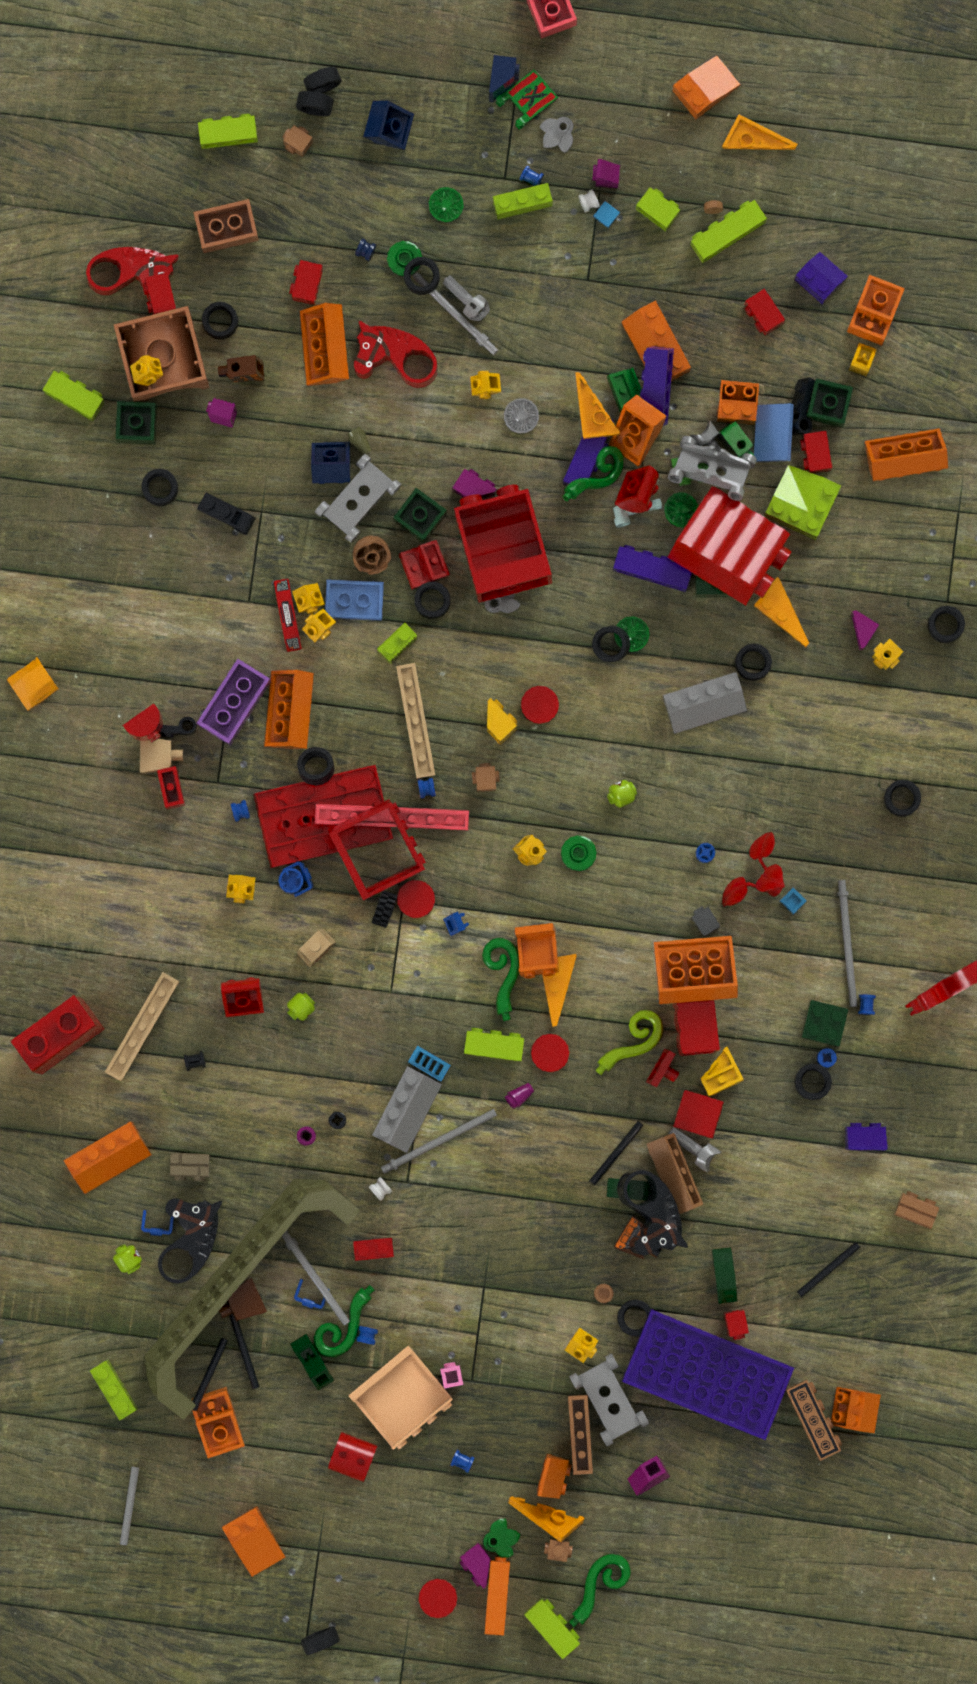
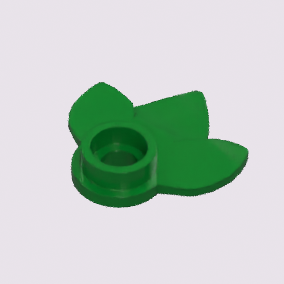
[483,1518,520,1558]

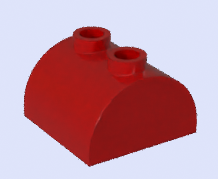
[615,465,659,513]
[122,703,163,743]
[221,977,264,1017]
[328,1432,378,1482]

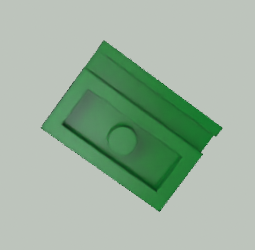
[607,367,641,412]

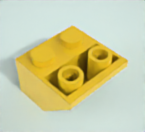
[487,698,517,745]

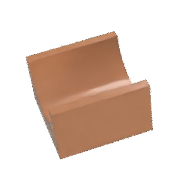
[114,306,210,402]

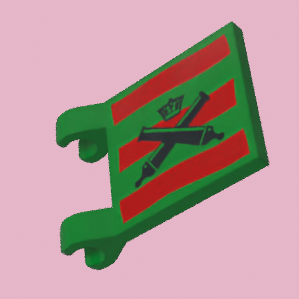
[496,69,558,130]

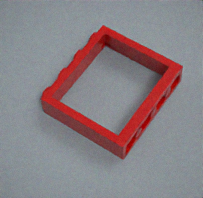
[328,799,426,900]

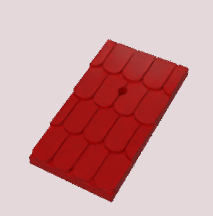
[253,764,393,869]

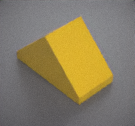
[849,343,877,377]

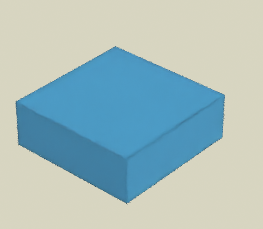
[593,201,620,228]
[780,888,807,914]

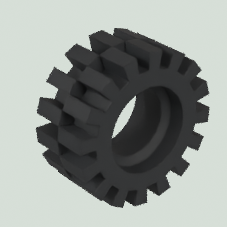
[372,890,398,928]

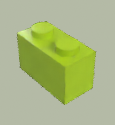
[636,188,680,232]

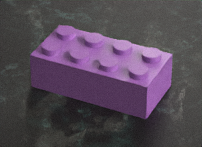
[197,659,271,746]

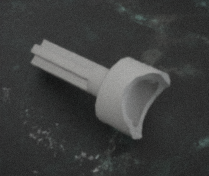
[443,275,490,321]
[690,421,727,473]
[669,1127,722,1173]

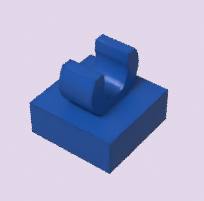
[443,912,469,936]

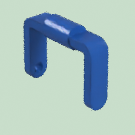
[141,1210,174,1236]
[294,1279,330,1309]

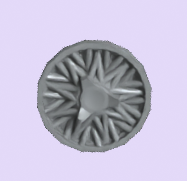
[504,398,539,434]

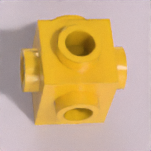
[130,355,163,386]
[470,371,501,399]
[292,583,325,614]
[302,609,336,643]
[872,639,903,670]
[513,835,547,866]
[226,875,256,904]
[565,1327,599,1363]

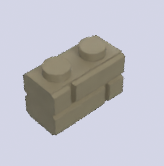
[170,1153,211,1181]

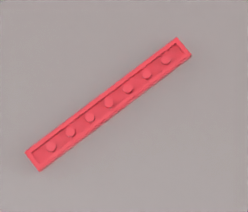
[315,804,469,830]

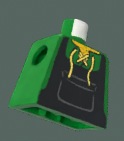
[716,421,754,458]

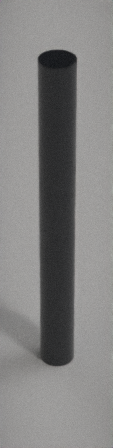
[589,1121,644,1185]
[797,1242,860,1298]
[229,1314,260,1390]
[193,1338,228,1411]

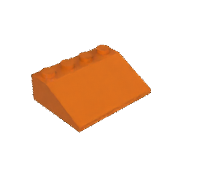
[654,936,738,1004]

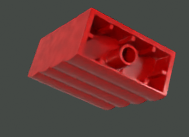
[454,484,552,603]
[667,486,792,606]
[10,995,105,1075]
[673,1000,720,1056]

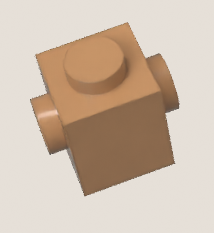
[283,125,313,157]
[472,763,500,792]
[544,1538,573,1562]

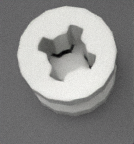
[578,189,600,213]
[369,1177,392,1201]

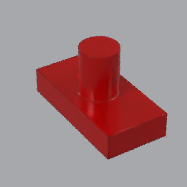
[646,1049,679,1088]

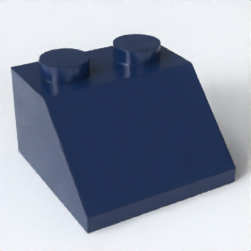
[489,55,520,102]
[363,101,414,150]
[311,442,351,484]

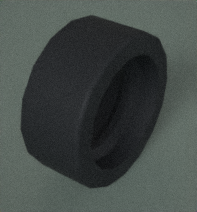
[303,67,342,93]
[296,91,334,117]
[404,257,440,295]
[202,302,238,340]
[141,469,178,506]
[414,582,450,619]
[928,606,965,643]
[592,626,630,662]
[735,643,772,681]
[297,747,335,786]
[884,780,921,817]
[794,1063,832,1100]
[617,1299,651,1337]
[301,1626,340,1655]

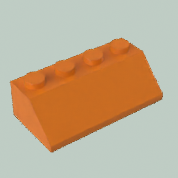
[621,301,691,381]
[300,303,349,386]
[865,428,948,481]
[264,670,314,749]
[63,1121,151,1194]

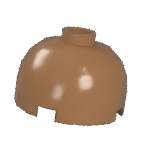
[352,535,391,575]

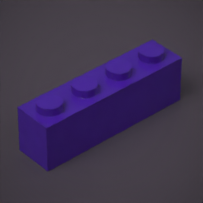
[640,346,674,426]
[563,419,614,493]
[613,545,692,592]

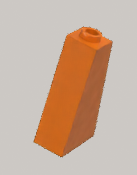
[484,1556,510,1636]

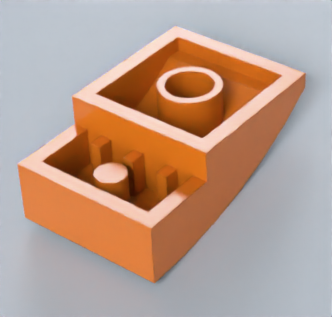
[847,275,905,346]
[191,1387,245,1458]

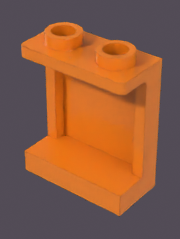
[515,923,559,979]

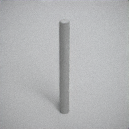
[120,1467,139,1545]

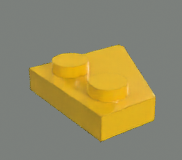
[701,1047,744,1097]

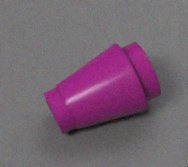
[505,1083,534,1109]
[297,1126,316,1146]

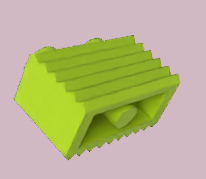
[377,623,417,664]

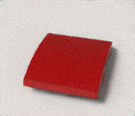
[398,540,450,590]
[673,1090,724,1139]

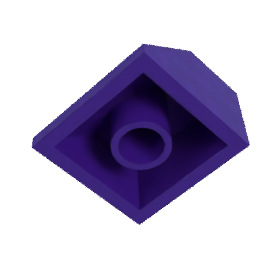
[794,252,848,305]
[845,1123,887,1150]

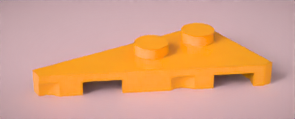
[722,114,798,150]
[575,372,620,439]
[754,577,809,648]
[542,954,577,1027]
[508,1496,585,1542]

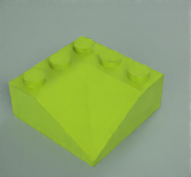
[764,465,841,541]

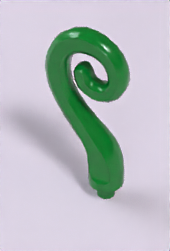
[562,446,624,501]
[482,938,520,1022]
[313,1285,375,1357]
[569,1554,631,1627]

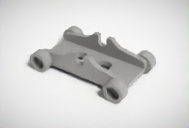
[668,436,757,501]
[315,454,402,543]
[569,1353,649,1447]

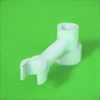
[613,499,662,528]

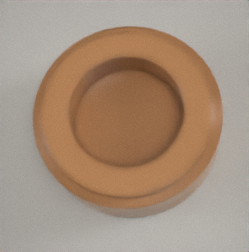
[704,200,723,214]
[594,1284,613,1303]

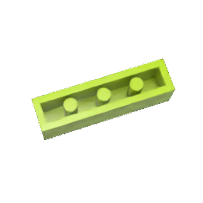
[690,200,767,263]

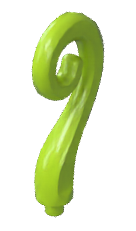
[595,1010,663,1075]

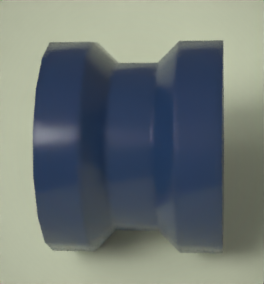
[355,238,377,262]

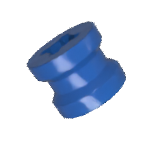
[418,778,436,799]
[231,800,250,822]
[696,843,715,863]
[816,1048,837,1068]
[356,1326,378,1345]

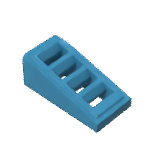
[408,1045,451,1082]

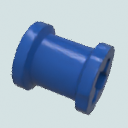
[519,165,544,186]
[858,994,876,1015]
[450,1450,474,1473]

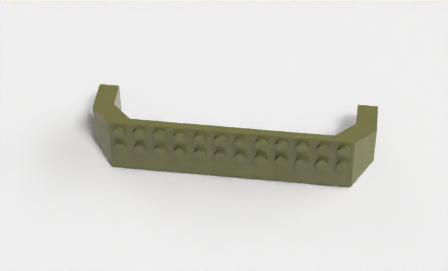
[144,1179,360,1420]

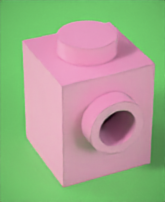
[440,1362,463,1388]

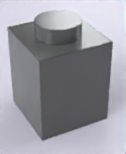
[691,906,720,937]

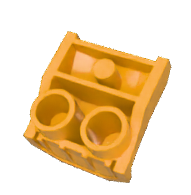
[7,657,59,711]

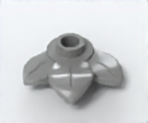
[540,117,573,153]
[484,594,520,613]

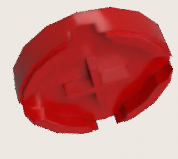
[521,686,559,724]
[397,880,435,918]
[531,1034,569,1072]
[418,1578,457,1618]

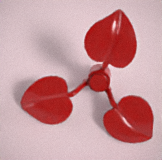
[722,832,785,907]

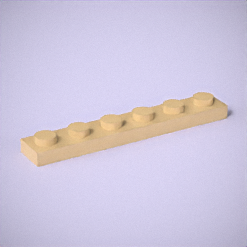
[396,663,436,779]
[105,972,179,1082]

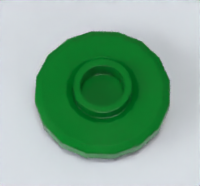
[429,187,464,223]
[387,241,422,276]
[664,492,698,528]
[614,616,650,652]
[561,835,597,871]

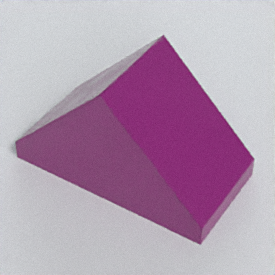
[851,610,879,651]

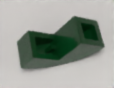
[606,1178,651,1201]
[712,1247,738,1304]
[290,1334,335,1391]

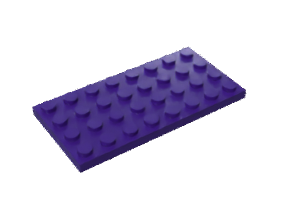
[622,1309,794,1440]

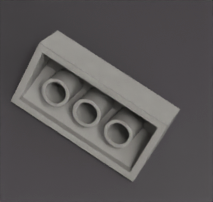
[663,672,747,734]
[372,1066,442,1153]

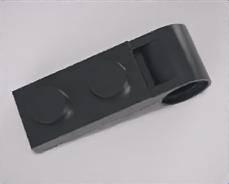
[791,377,815,436]
[197,493,256,535]
[159,717,197,738]

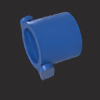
[279,862,314,897]

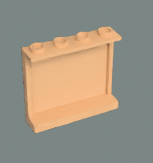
[349,1345,453,1450]

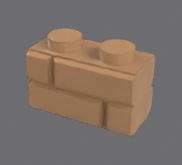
[894,1191,939,1229]

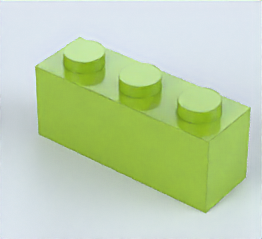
[198,114,258,149]
[493,183,553,220]
[43,371,105,422]
[464,1028,524,1062]
[90,1360,138,1421]
[524,1598,580,1660]

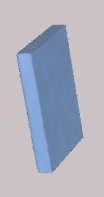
[754,403,794,462]
[325,580,384,621]

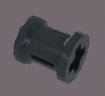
[184,1051,206,1071]
[329,1112,347,1129]

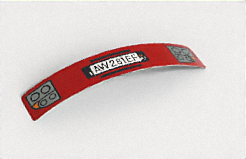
[274,579,302,652]

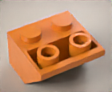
[717,380,759,425]
[831,1387,881,1433]

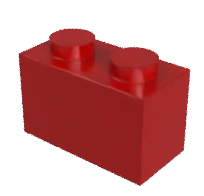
[289,260,323,305]
[142,273,176,315]
[744,288,785,336]
[800,431,832,474]
[157,766,186,810]
[353,1237,394,1261]
[723,1309,749,1340]

